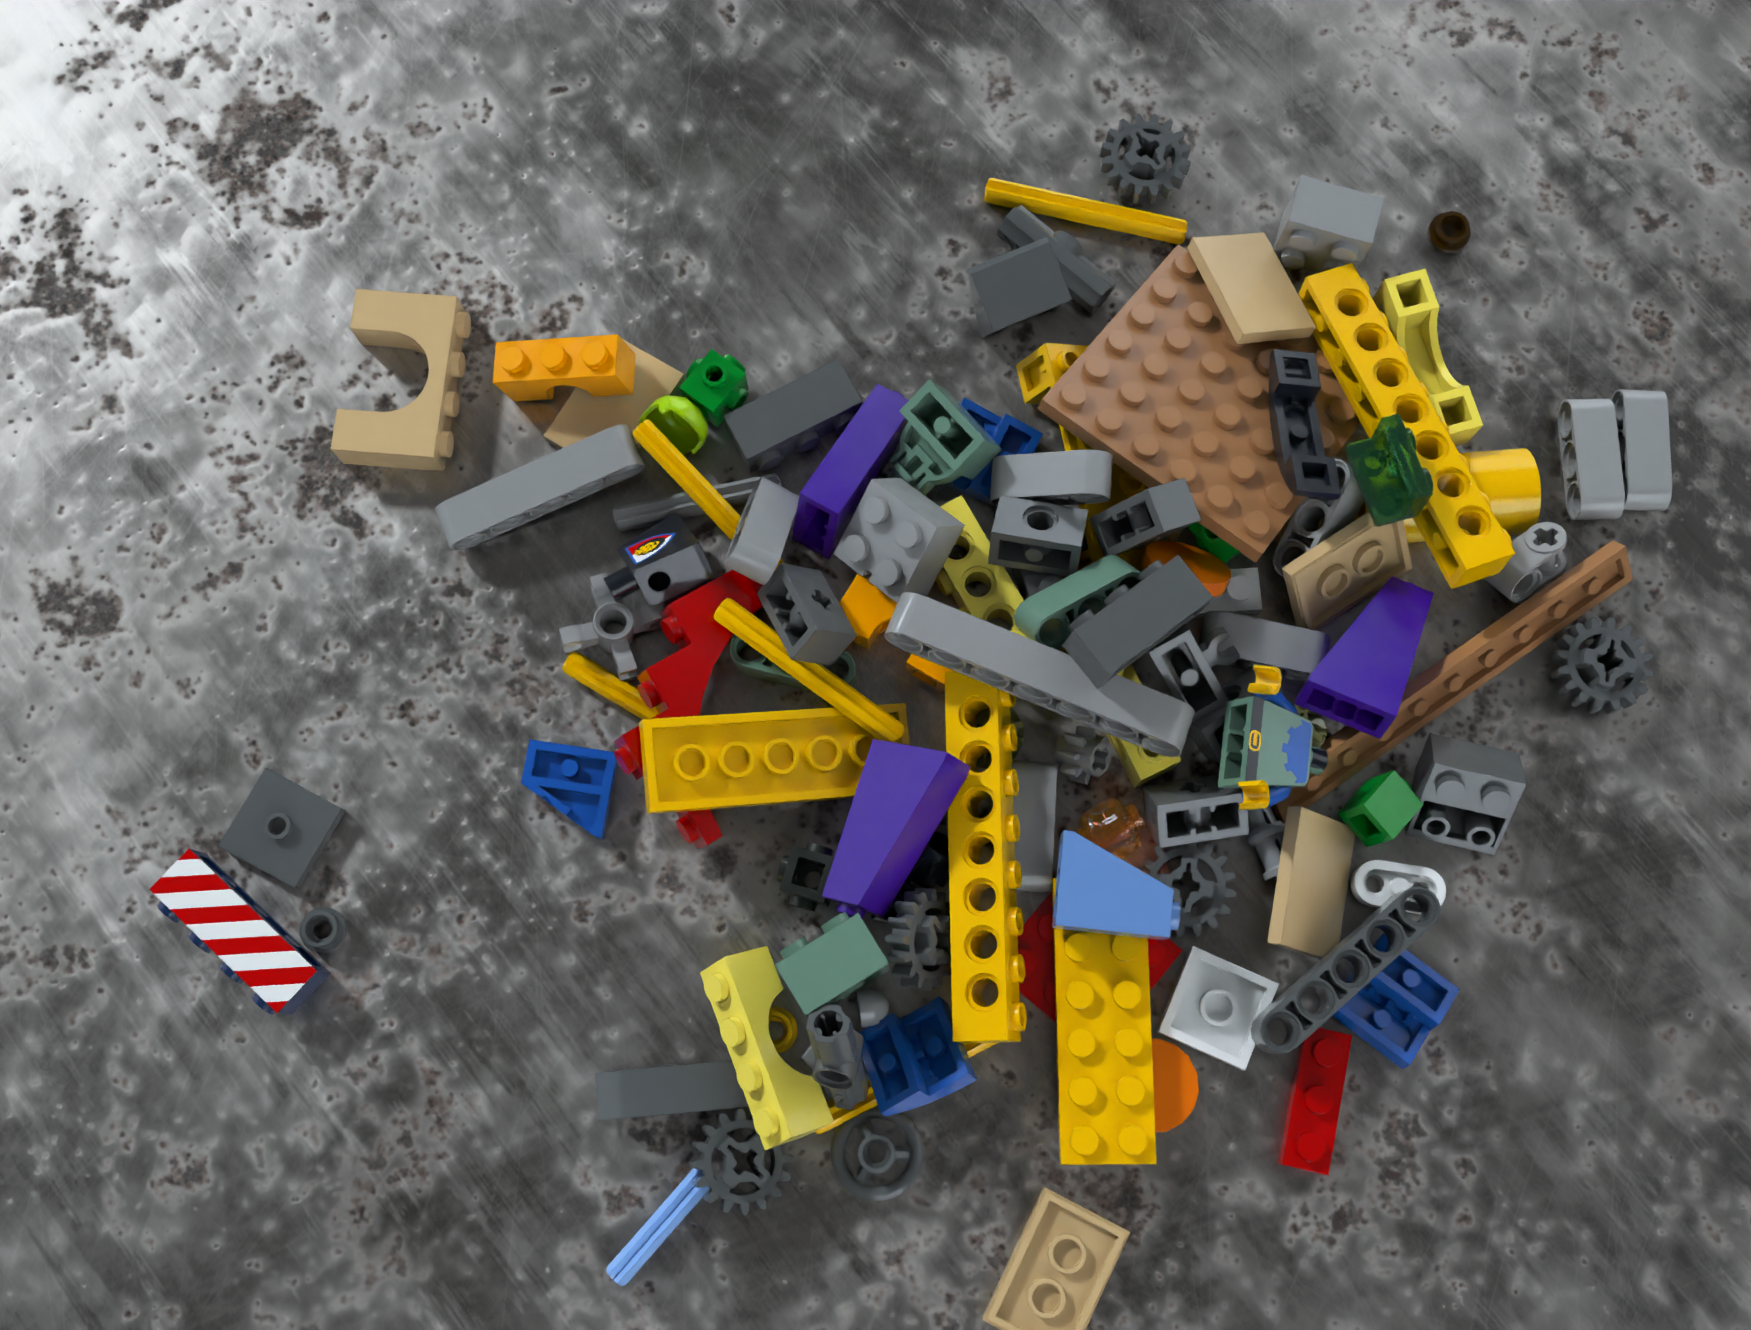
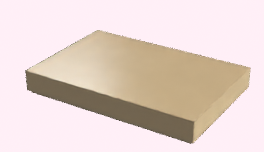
[1187,232,1316,344]
[543,334,685,449]
[1282,498,1412,631]
[1267,806,1355,960]
[982,1187,1130,1330]

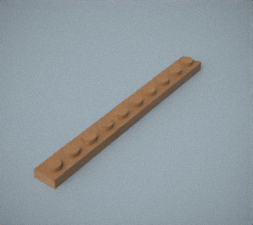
[1271,540,1633,824]

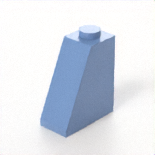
[1052,830,1181,940]

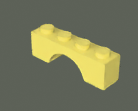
[1372,269,1483,446]
[700,946,834,1150]

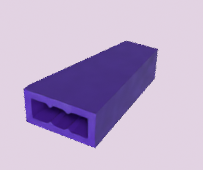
[792,384,909,559]
[1294,576,1434,739]
[822,739,970,920]

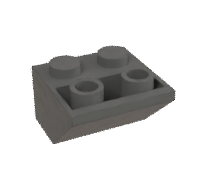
[1405,733,1527,855]

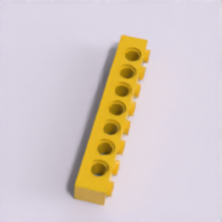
[1298,263,1515,589]
[944,671,1027,1043]

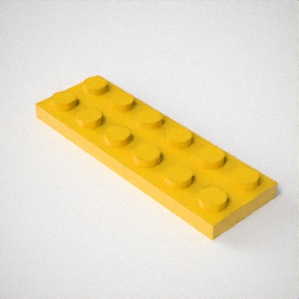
[639,703,910,814]
[1052,878,1157,1165]

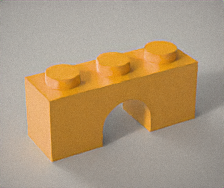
[493,334,636,401]
[839,574,953,694]

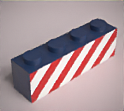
[149,848,331,1015]

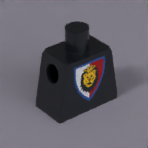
[603,513,716,606]

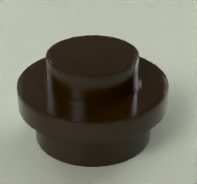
[1427,211,1471,253]

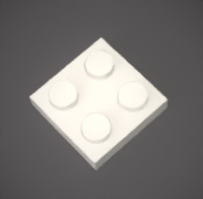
[1156,946,1279,1070]

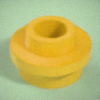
[769,1007,798,1054]

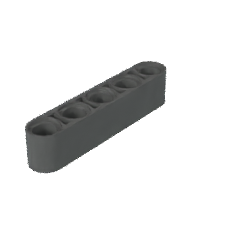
[1251,886,1441,1054]

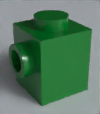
[1337,770,1424,847]

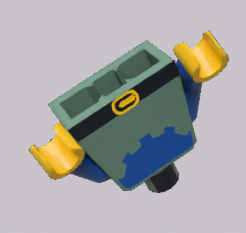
[1218,665,1328,810]

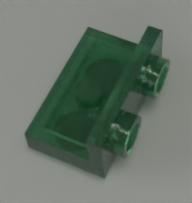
[1345,413,1433,527]

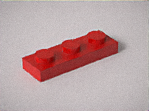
[1278,1028,1352,1176]

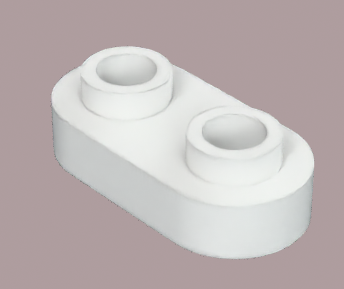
[1350,860,1446,914]

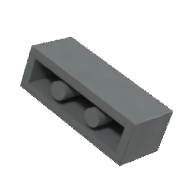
[724,359,863,473]
[1062,555,1214,689]

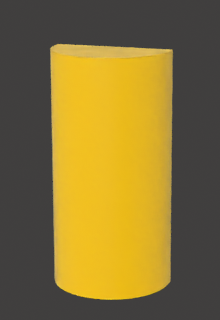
[1348,448,1541,543]

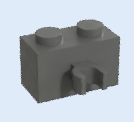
[1148,624,1240,724]

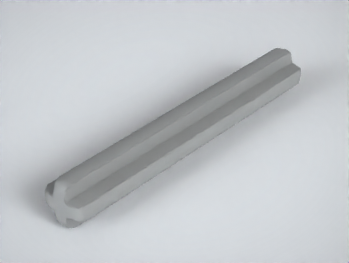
[613,473,781,531]

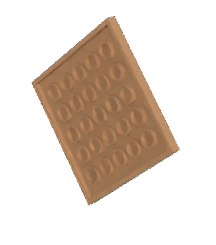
[1038,244,1386,563]

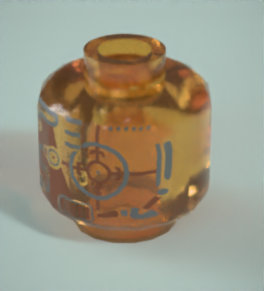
[1075,797,1146,859]

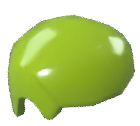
[638,395,708,455]

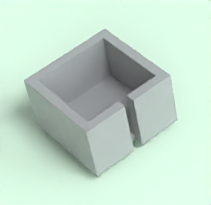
[1273,175,1385,273]
[834,478,965,603]

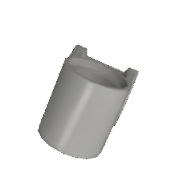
[1484,522,1567,603]

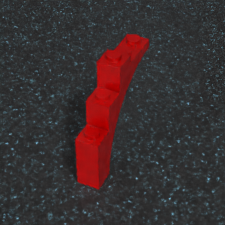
[614,570,763,849]

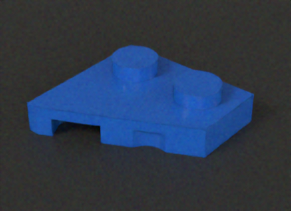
[521,739,618,839]

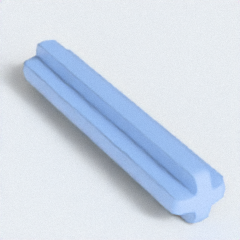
[606,1168,709,1286]

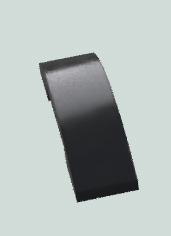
[1269,349,1341,499]

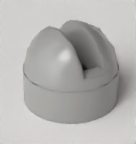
[855,989,889,1028]

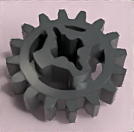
[1099,113,1191,204]
[1550,617,1654,714]
[1142,843,1237,938]
[885,888,951,991]
[689,1108,794,1215]

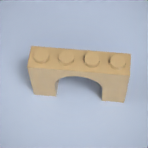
[331,289,471,471]

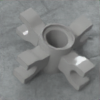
[559,572,665,682]

